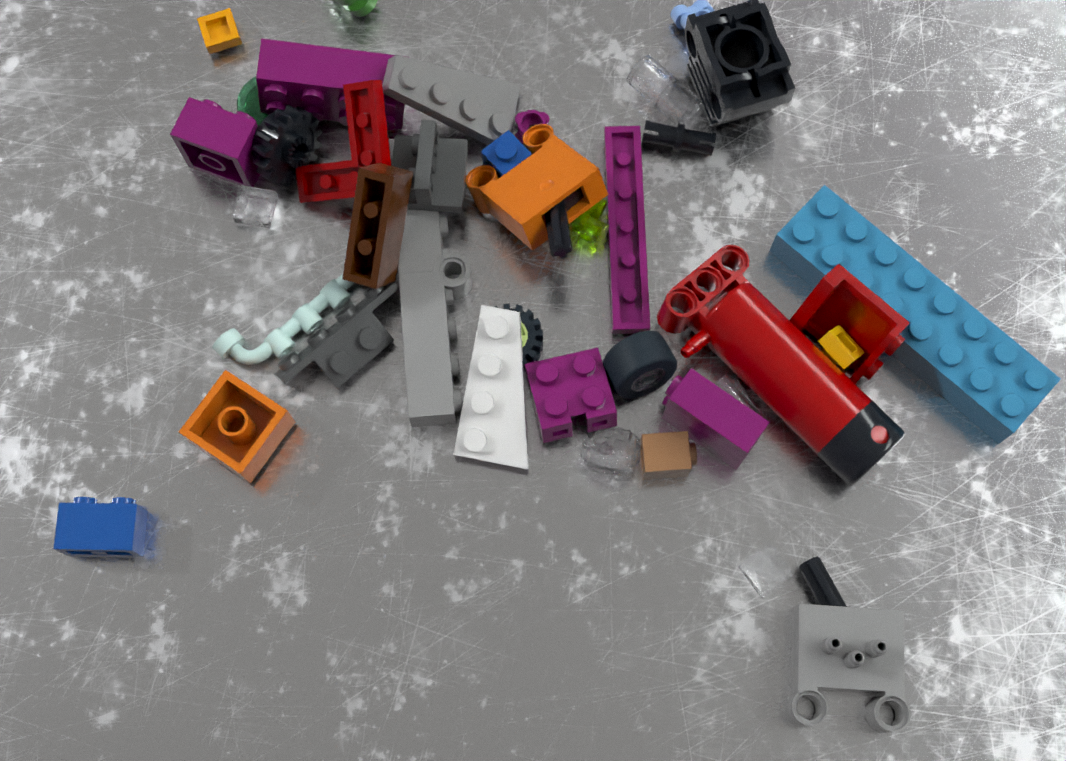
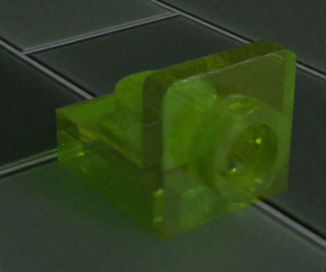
[572,199,609,244]

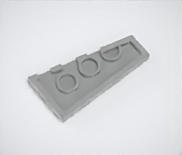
[382,55,521,145]

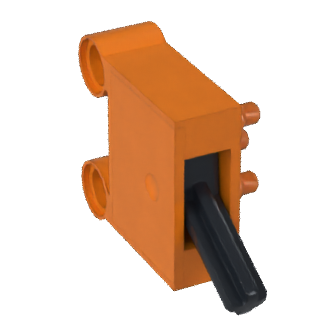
[465,124,608,259]

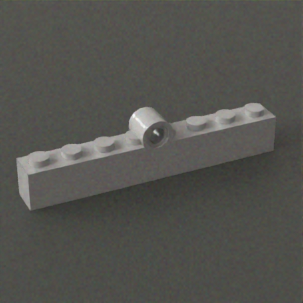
[389,139,473,427]

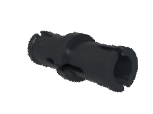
[642,120,716,156]

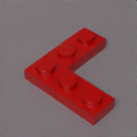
[296,80,391,203]

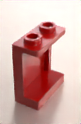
[790,264,910,384]

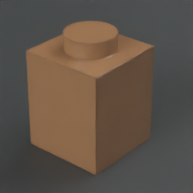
[639,431,697,480]

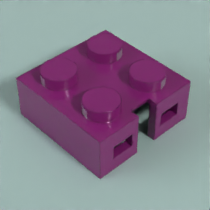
[525,347,617,443]

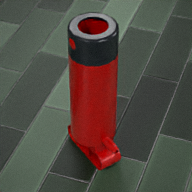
[657,245,905,486]

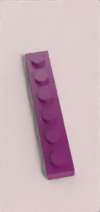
[604,126,651,334]

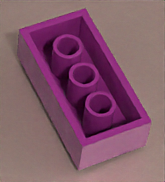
[256,38,409,131]

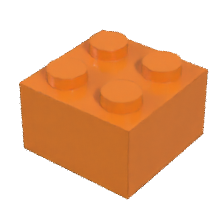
[179,370,296,484]

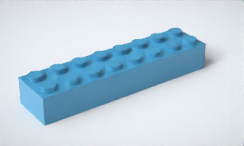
[769,185,1061,444]

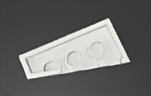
[453,305,529,469]

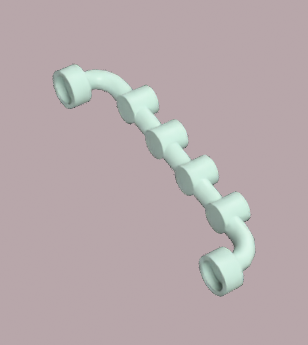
[212,274,364,365]

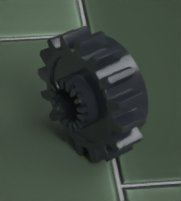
[252,105,323,186]

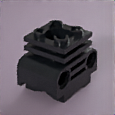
[685,0,796,128]

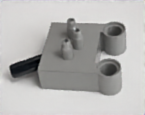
[785,556,911,733]

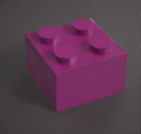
[170,97,260,190]

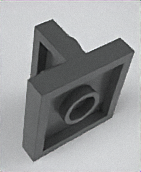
[392,120,469,213]

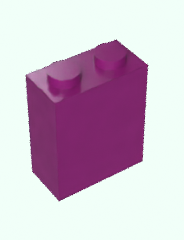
[661,368,770,470]

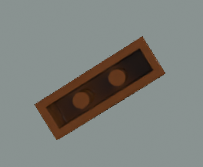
[342,163,413,289]

